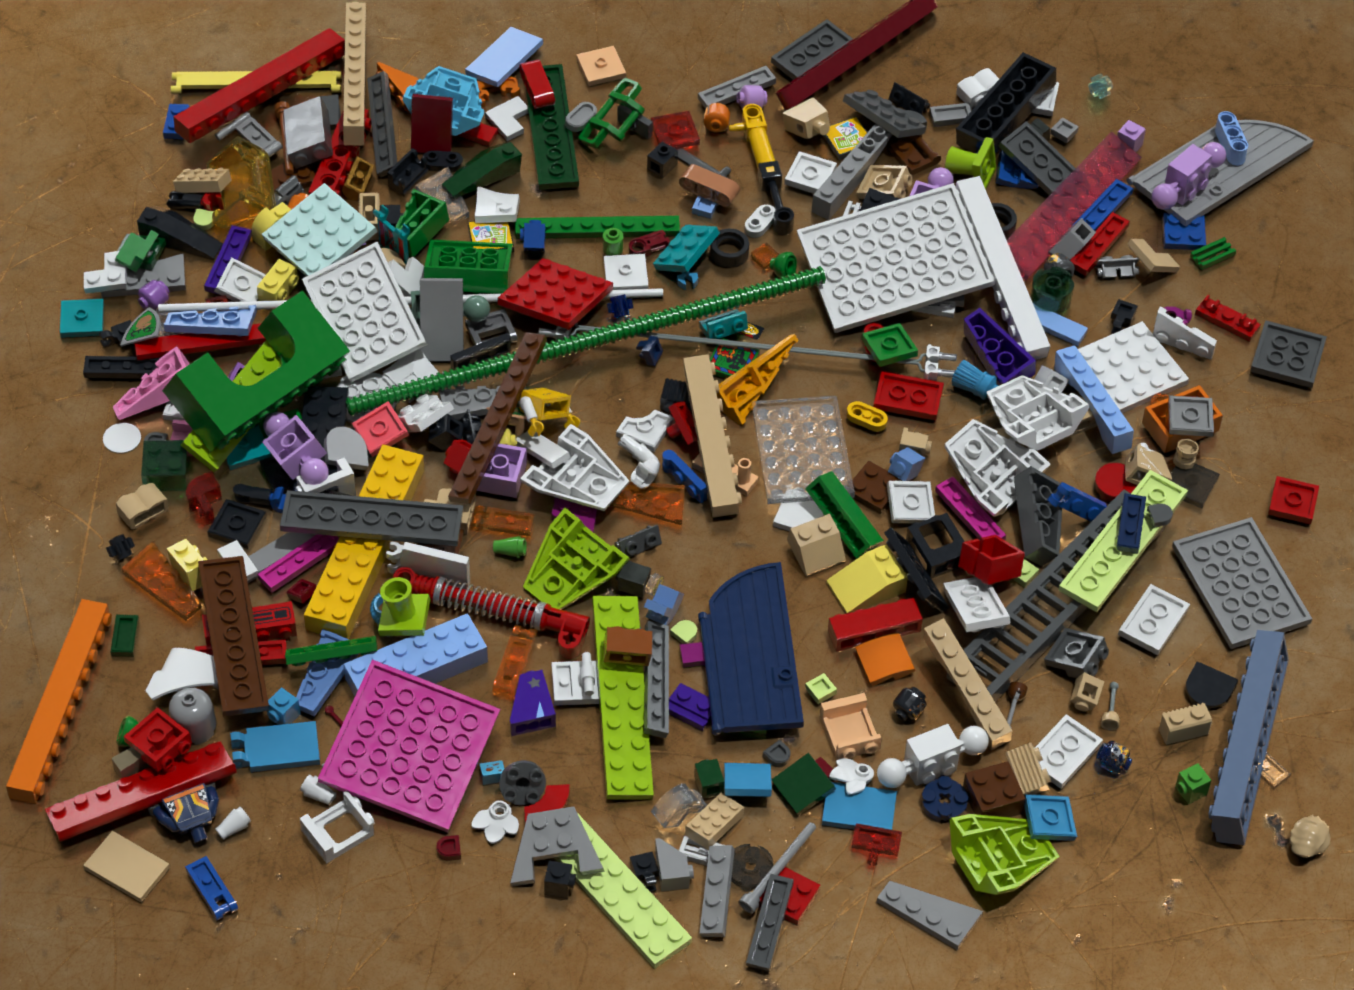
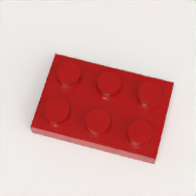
[873,371,944,420]

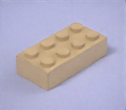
[173,168,232,193]
[685,792,744,850]

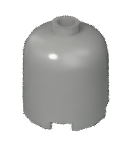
[169,688,217,745]

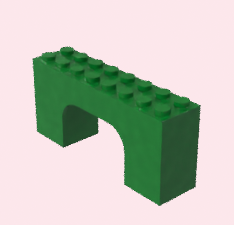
[162,291,350,452]

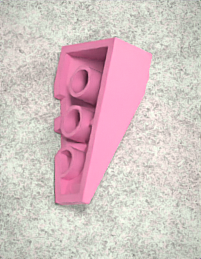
[113,346,190,420]

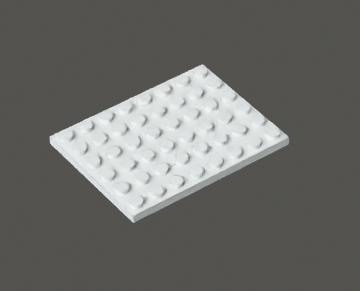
[797,183,994,333]

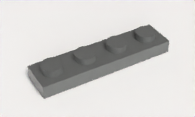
[746,874,794,971]

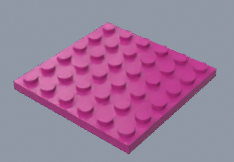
[318,659,500,833]

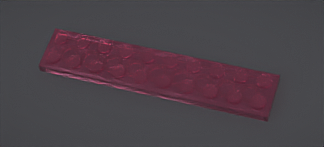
[1007,131,1142,280]

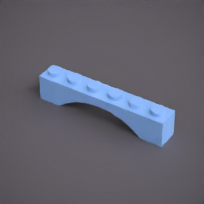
[1054,345,1134,454]

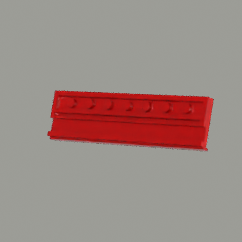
[45,741,237,842]

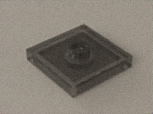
[1171,464,1220,509]

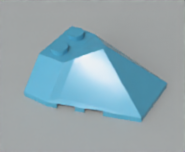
[402,66,484,136]

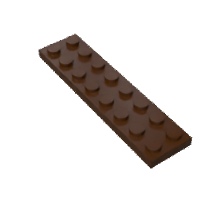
[198,556,269,717]

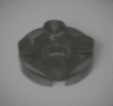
[731,844,774,891]

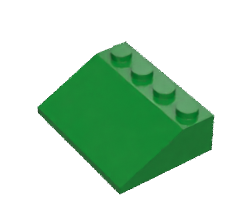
[424,240,513,294]

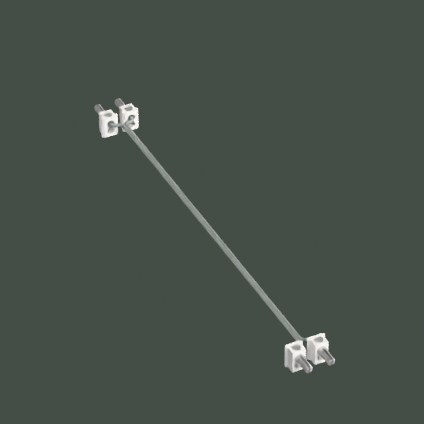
[538,322,957,381]

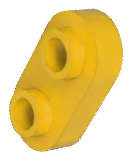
[847,401,888,432]

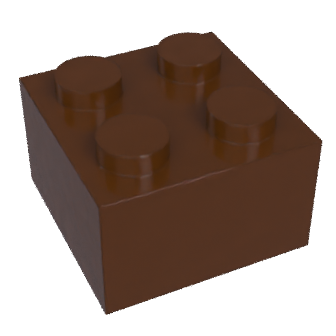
[963,761,1026,818]

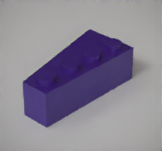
[964,308,1036,386]

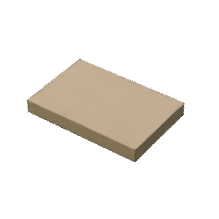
[83,831,170,902]

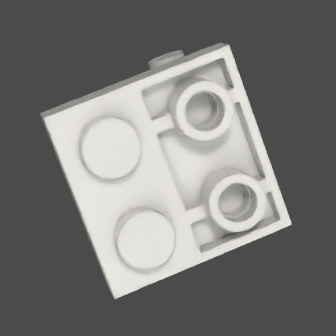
[551,652,599,705]

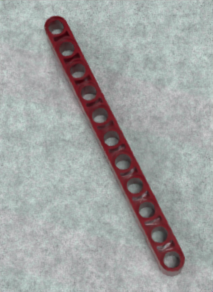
[775,0,938,111]

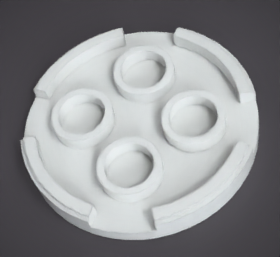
[337,373,397,423]

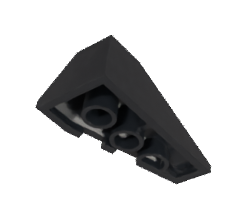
[137,206,223,260]

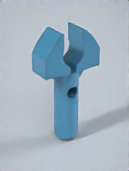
[677,270,698,290]

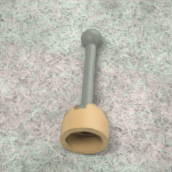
[1101,682,1120,731]

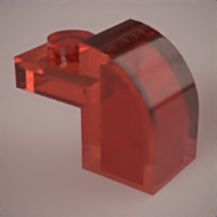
[186,471,222,525]

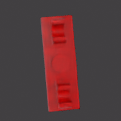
[1195,295,1261,342]

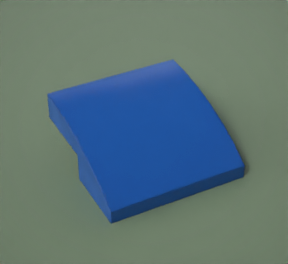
[996,150,1039,189]

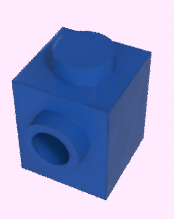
[520,220,546,252]

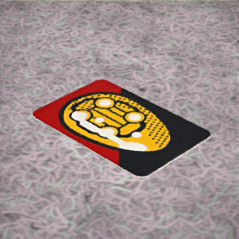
[738,322,764,339]

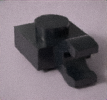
[1111,299,1138,334]
[99,320,132,348]
[630,852,659,892]

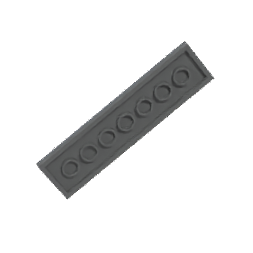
[280,490,463,546]

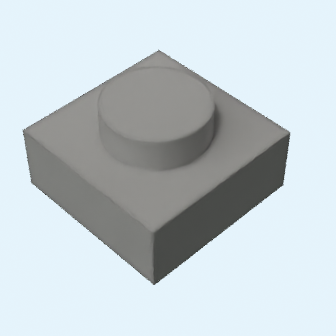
[1050,117,1079,143]

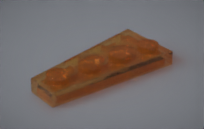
[609,482,685,526]
[122,541,202,621]

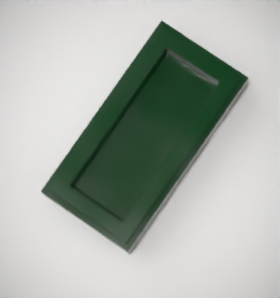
[110,614,139,657]

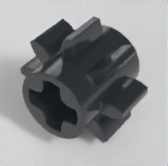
[106,534,135,561]

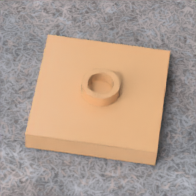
[576,46,626,86]

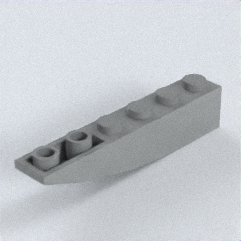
[811,123,893,220]

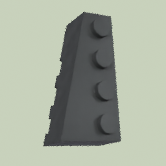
[1014,466,1062,566]

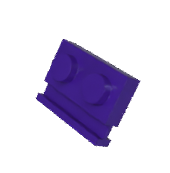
[669,683,712,731]

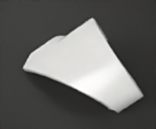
[146,648,218,700]

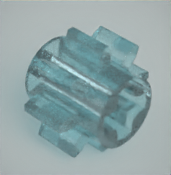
[1088,73,1113,99]

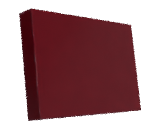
[411,94,453,153]

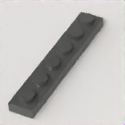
[367,71,397,178]
[644,621,669,738]

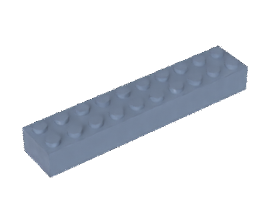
[1209,630,1289,845]

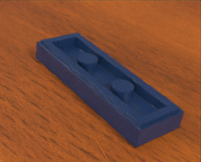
[1116,493,1146,554]

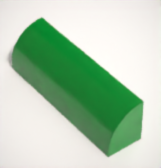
[805,471,884,559]

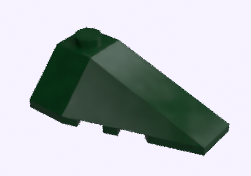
[442,142,522,199]

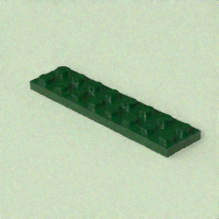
[525,64,579,190]

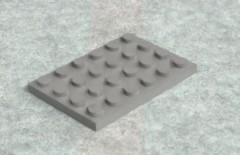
[1172,517,1312,649]

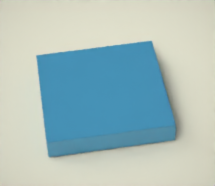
[724,763,772,797]
[1024,794,1077,841]

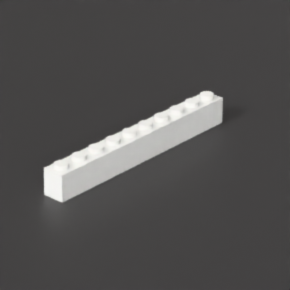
[955,176,1050,360]

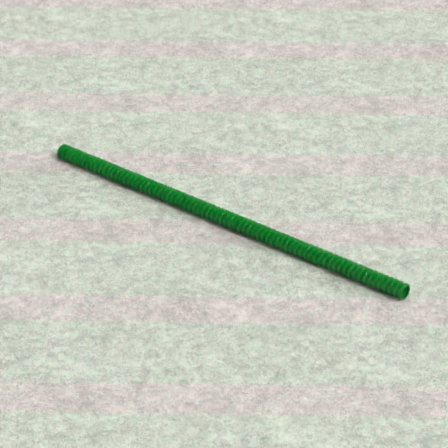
[346,266,826,416]

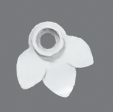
[829,758,874,795]
[472,801,519,844]

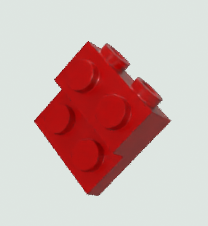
[124,707,192,772]

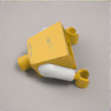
[519,388,580,437]

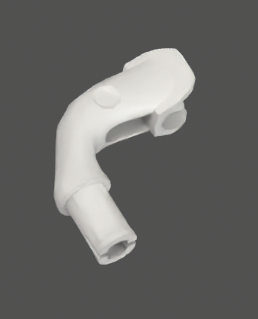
[618,433,660,488]

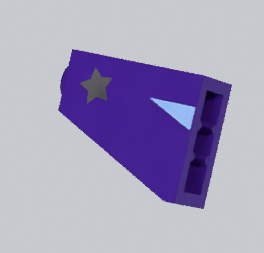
[510,670,556,736]

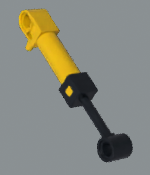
[728,104,794,235]

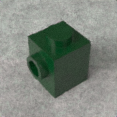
[694,759,725,799]

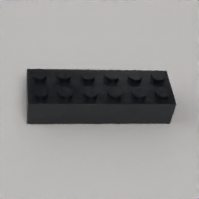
[956,52,1056,154]

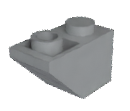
[1048,218,1096,260]

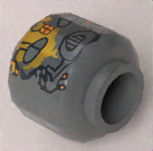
[1044,253,1075,284]

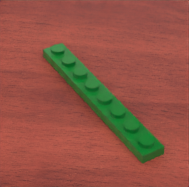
[515,215,680,239]

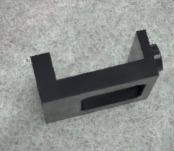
[906,513,965,578]

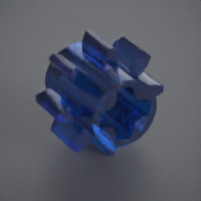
[607,294,634,318]

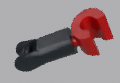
[166,191,224,211]

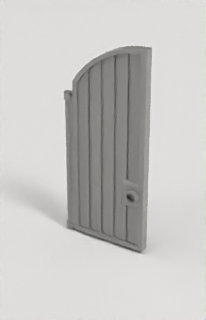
[1127,120,1314,226]

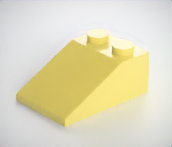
[826,544,908,614]

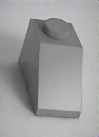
[655,838,694,891]

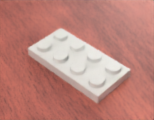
[943,577,1010,632]

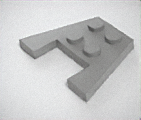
[510,807,605,886]

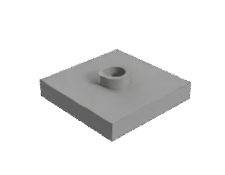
[1168,396,1214,437]

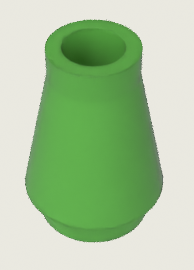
[493,536,527,558]

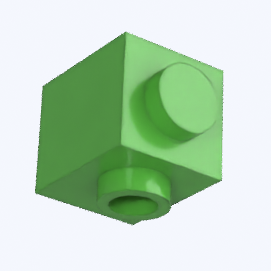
[1175,763,1212,805]

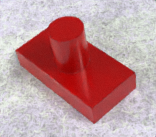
[667,401,698,445]

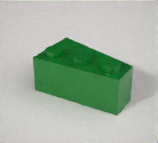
[395,189,449,257]

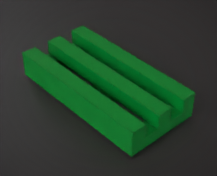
[1190,237,1236,270]

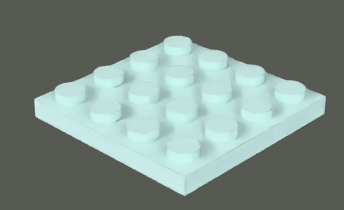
[262,183,377,277]

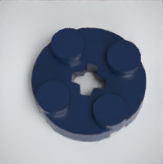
[921,776,969,823]

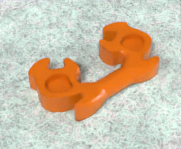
[477,77,520,107]

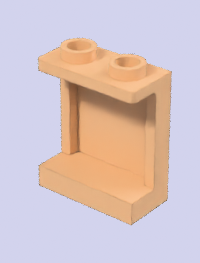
[820,693,882,760]

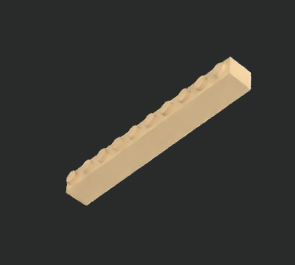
[343,2,366,145]

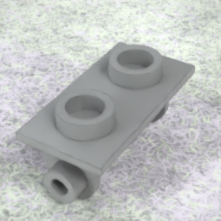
[1095,255,1139,279]

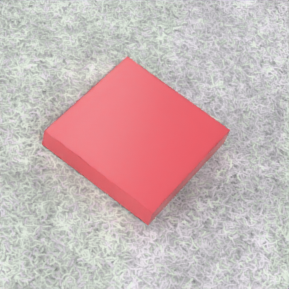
[351,401,409,457]

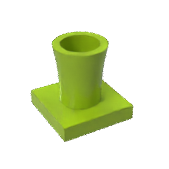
[945,137,997,190]
[378,577,430,636]

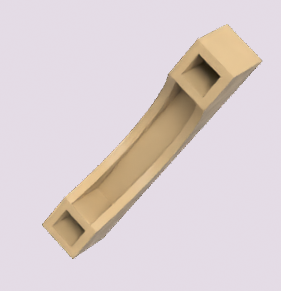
[923,618,1012,750]

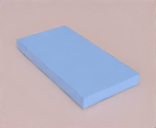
[465,27,543,87]

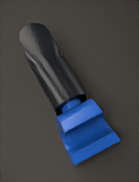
[233,484,286,513]

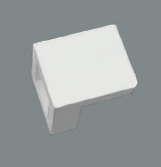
[1034,365,1069,393]

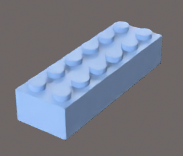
[344,613,488,696]

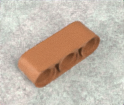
[679,164,740,207]

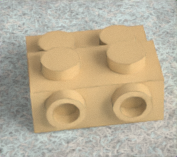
[856,165,912,199]

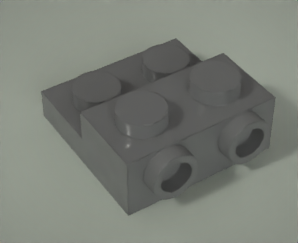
[1044,628,1109,678]

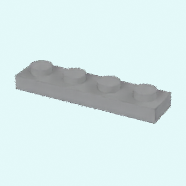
[698,66,776,109]
[700,845,735,937]

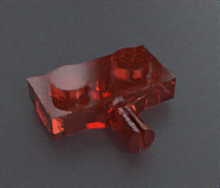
[851,823,902,866]

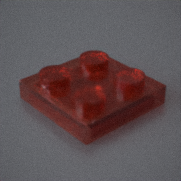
[651,111,700,149]

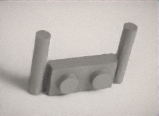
[215,112,283,171]

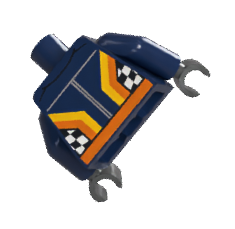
[147,782,219,844]

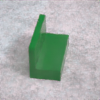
[115,230,159,272]

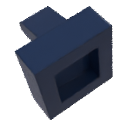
[636,336,663,366]

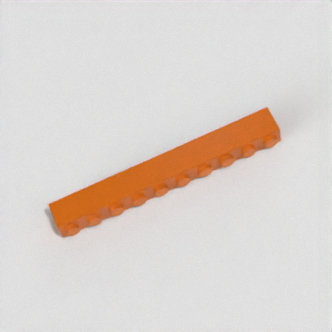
[6,599,112,804]

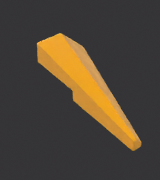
[716,334,798,425]

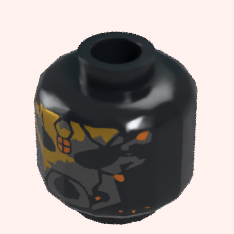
[893,686,927,721]

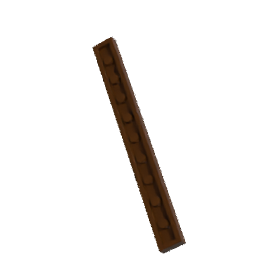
[448,332,547,505]

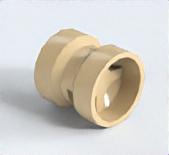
[1173,439,1199,469]

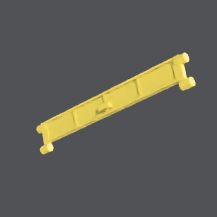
[171,71,342,94]

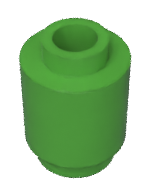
[603,228,623,256]

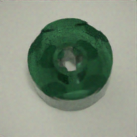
[1030,267,1074,315]

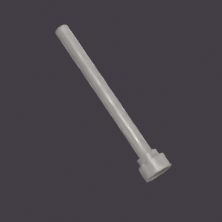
[738,822,816,914]

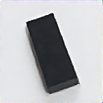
[450,333,511,370]

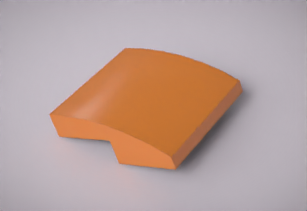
[855,633,916,686]

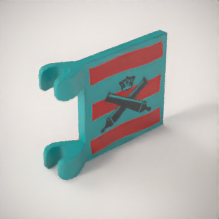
[373,204,410,264]

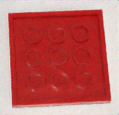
[498,258,613,330]

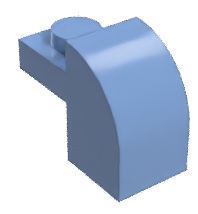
[644,584,684,625]

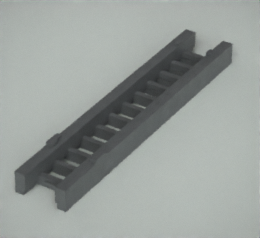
[946,489,1164,702]

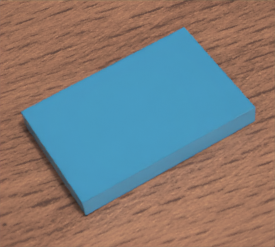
[822,782,897,835]

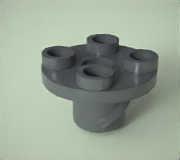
[499,760,546,805]

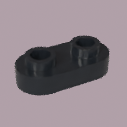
[423,151,463,172]

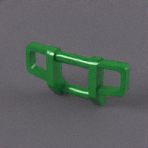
[579,78,645,148]

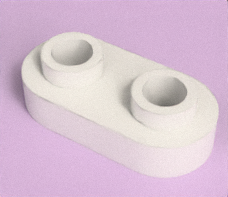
[745,205,776,238]

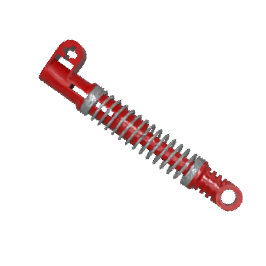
[393,567,590,659]

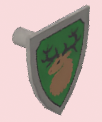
[120,307,161,347]

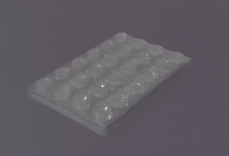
[752,396,855,504]

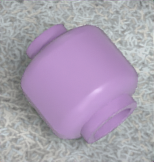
[736,85,767,110]

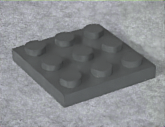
[1250,320,1327,388]

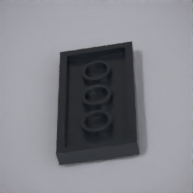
[884,528,950,613]

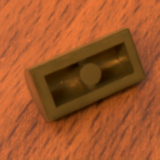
[342,156,375,200]

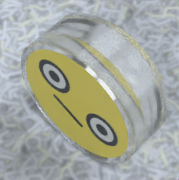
[645,573,664,596]

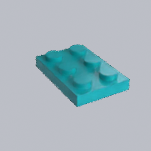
[653,225,720,272]

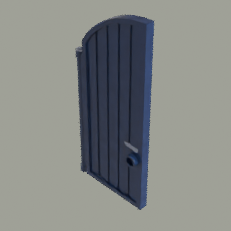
[698,562,804,735]

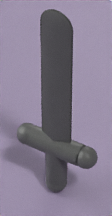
[676,148,731,179]

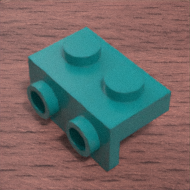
[699,309,748,339]

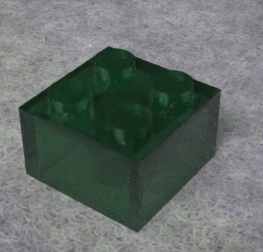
[141,440,190,491]

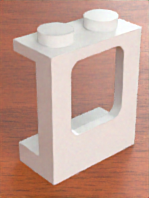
[295,457,356,496]
[300,791,375,863]

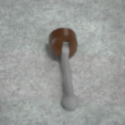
[1007,682,1028,728]

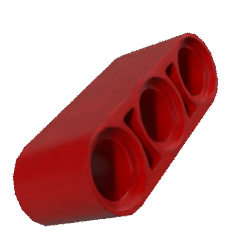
[519,59,555,109]

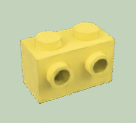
[257,259,299,301]
[166,539,207,592]

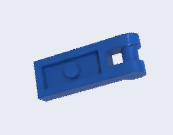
[662,450,708,503]
[1048,482,1107,522]
[185,856,238,921]

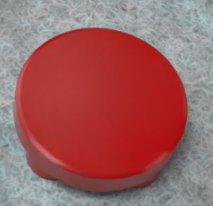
[1094,463,1138,502]

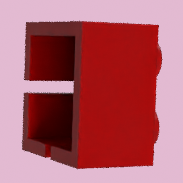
[959,535,1025,585]

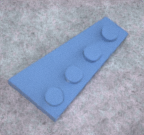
[164,305,257,336]
[296,629,359,716]

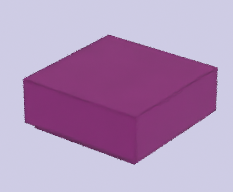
[679,642,705,668]

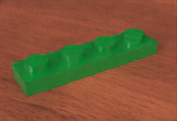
[285,636,377,666]

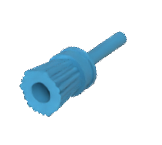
[952,360,999,400]

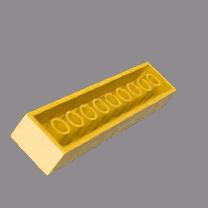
[304,444,425,639]

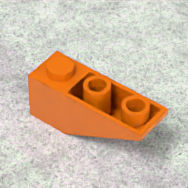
[376,62,419,113]

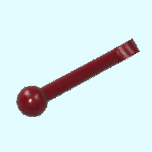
[325,706,343,726]

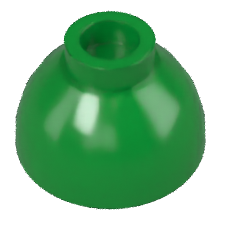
[770,252,797,278]
[116,715,139,747]

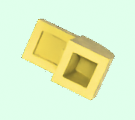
[252,202,291,251]

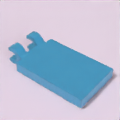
[230,721,320,772]

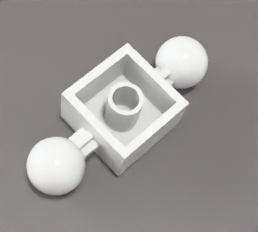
[877,724,989,788]

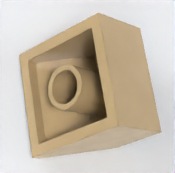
[787,514,846,577]

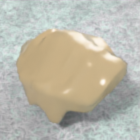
[1290,815,1331,858]

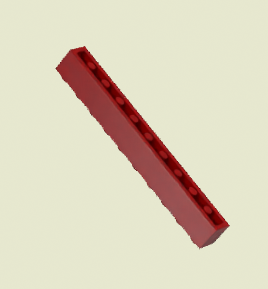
[173,28,345,144]

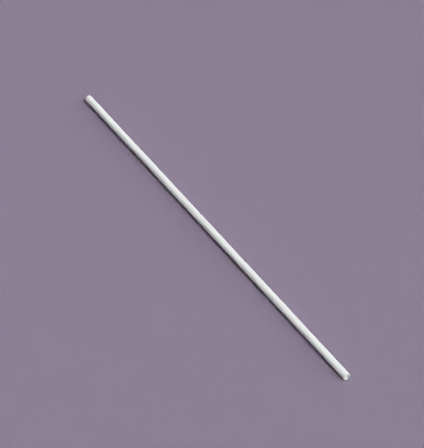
[158,289,663,313]

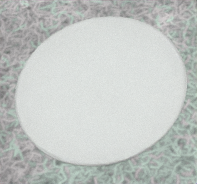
[103,423,141,453]

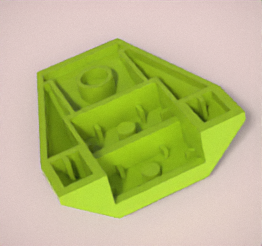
[523,508,630,610]
[950,814,1060,895]

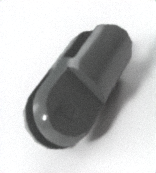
[263,175,305,210]

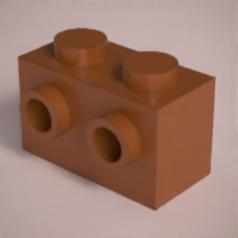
[603,626,653,666]

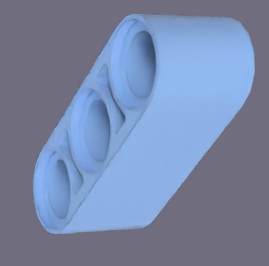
[1215,111,1248,166]

